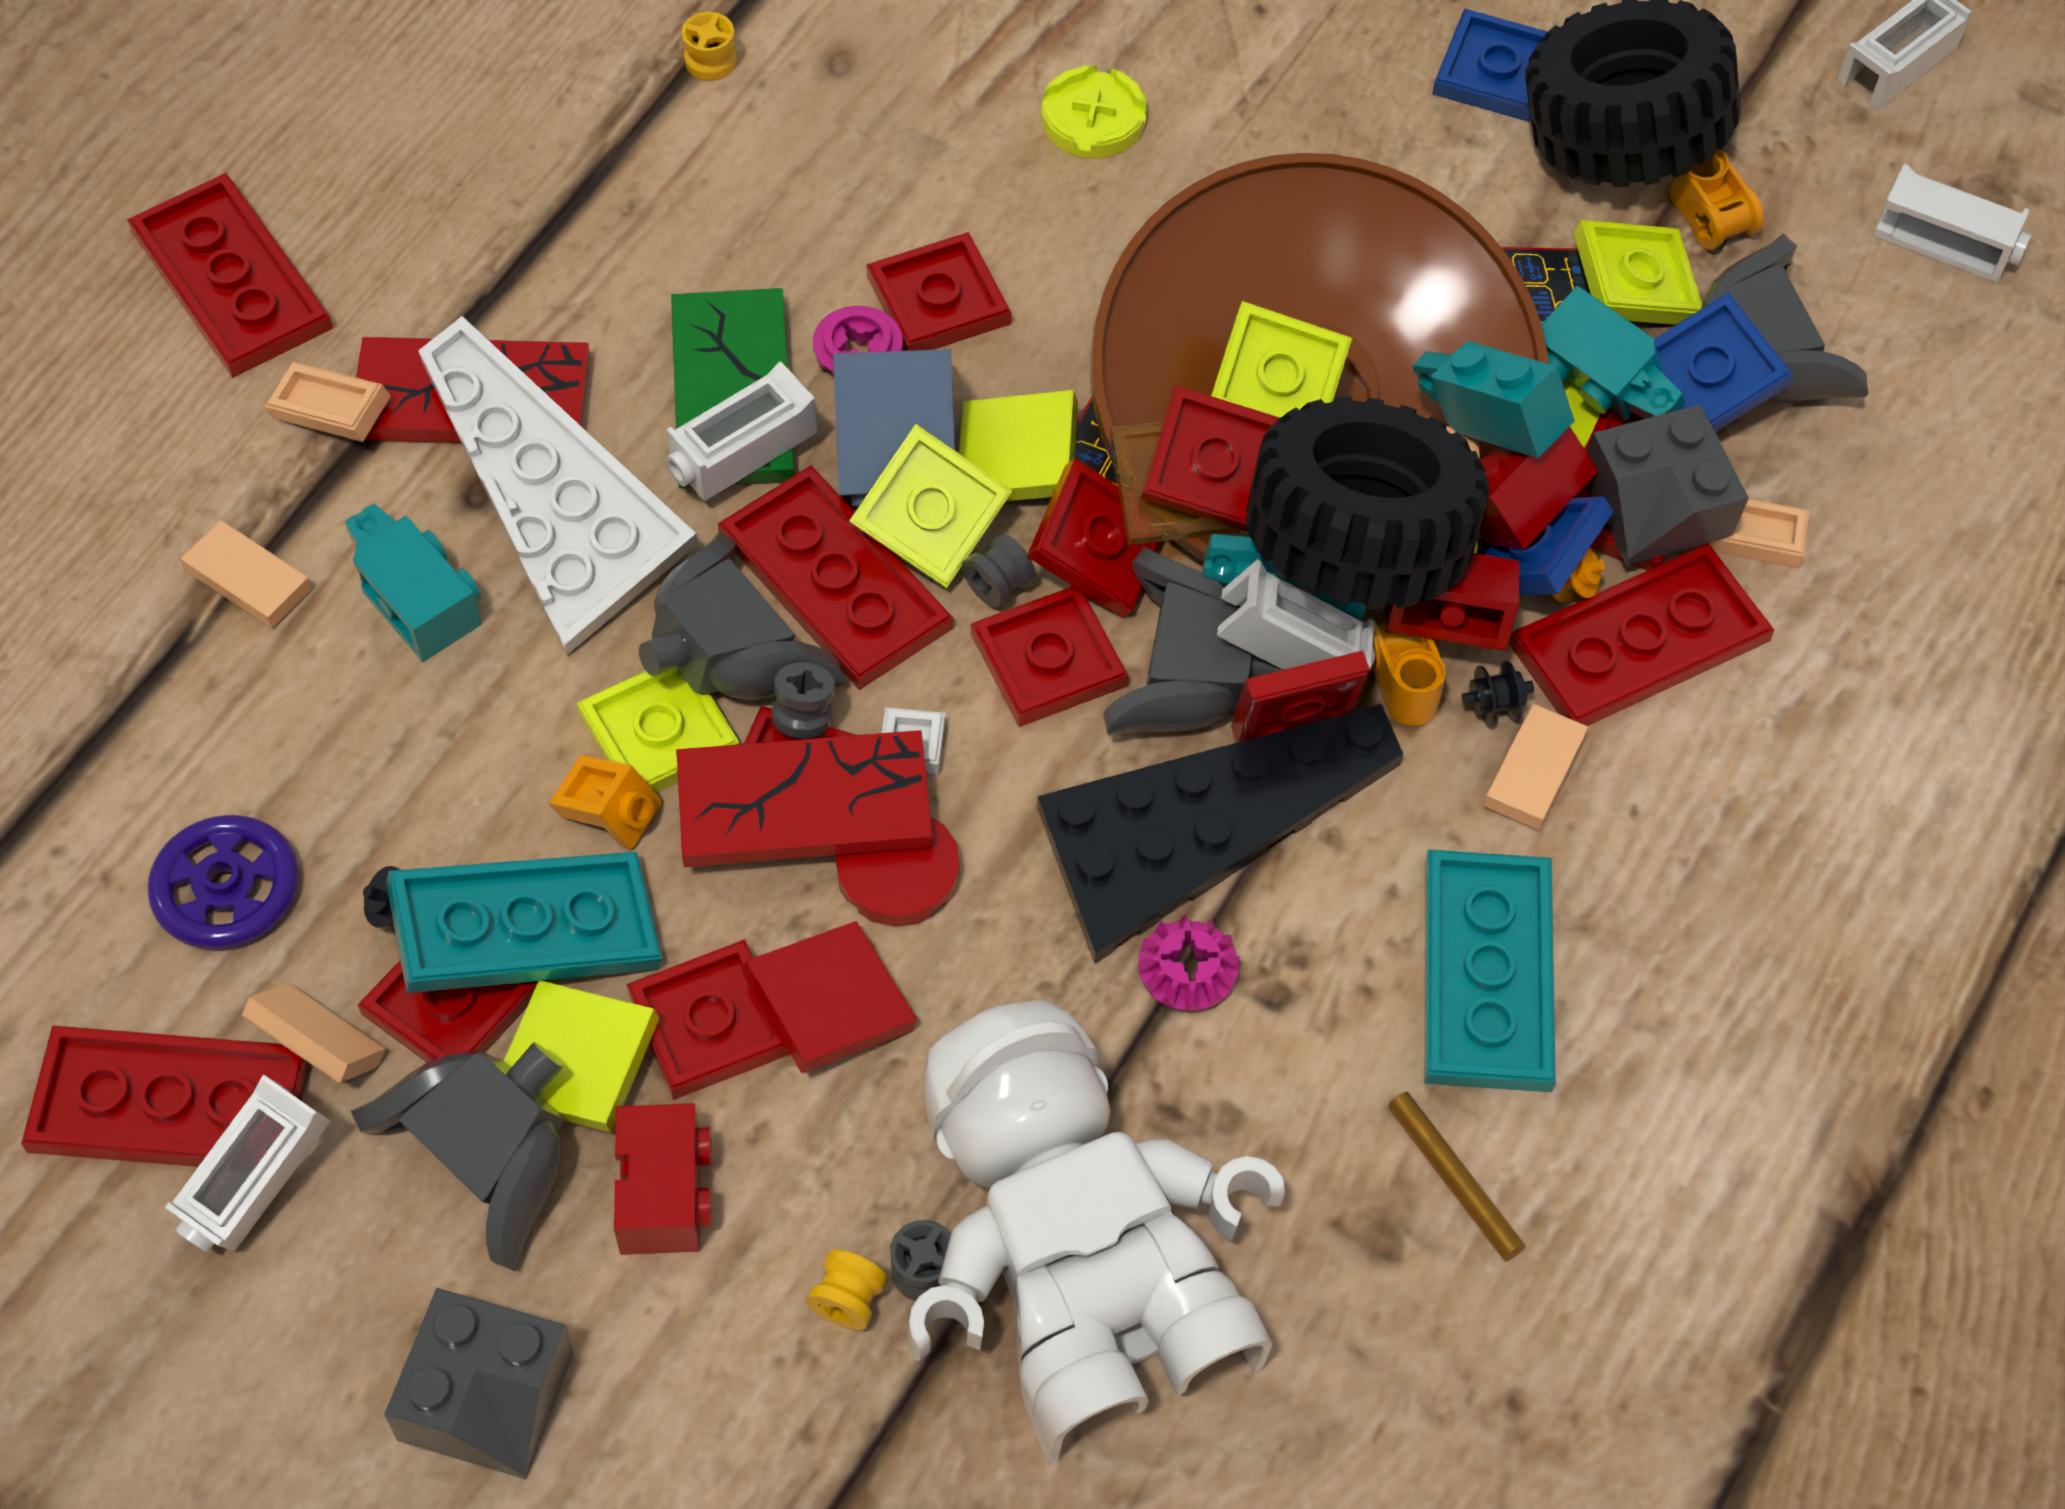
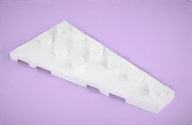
[418,316,698,655]

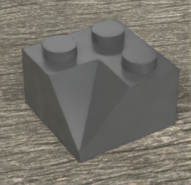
[1587,404,1749,566]
[384,1287,574,1479]

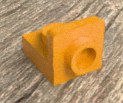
[549,755,661,849]

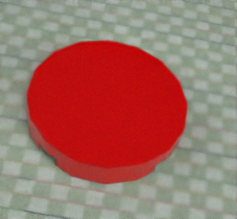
[836,816,960,926]

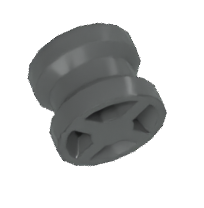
[962,533,1036,608]
[772,662,835,739]
[890,1220,951,1301]

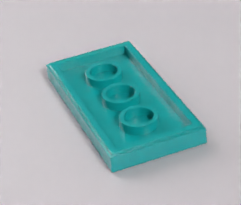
[1424,849,1556,1092]
[386,852,662,993]

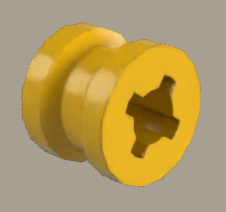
[681,11,737,81]
[805,1249,888,1330]

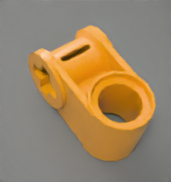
[1669,149,1764,250]
[1362,618,1446,726]

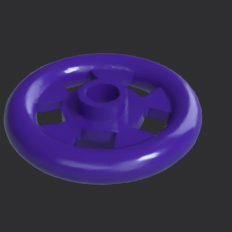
[148,815,299,950]

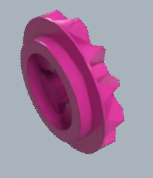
[813,306,903,376]
[1138,914,1240,1011]

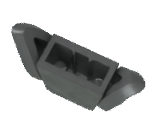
[1701,233,1868,401]
[639,530,845,701]
[1103,546,1283,736]
[351,1042,563,1271]

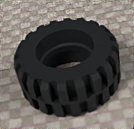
[1525,0,1741,187]
[1246,397,1489,610]

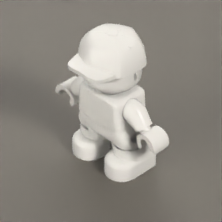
[908,1000,1285,1465]

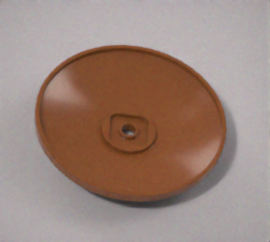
[1090,153,1549,562]

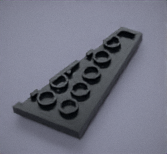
[1037,704,1403,964]

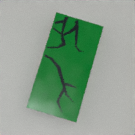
[671,288,794,488]

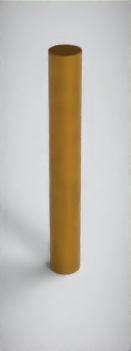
[1388,1092,1526,1261]

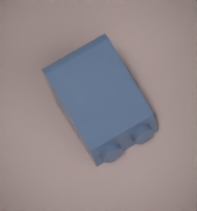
[833,349,955,506]

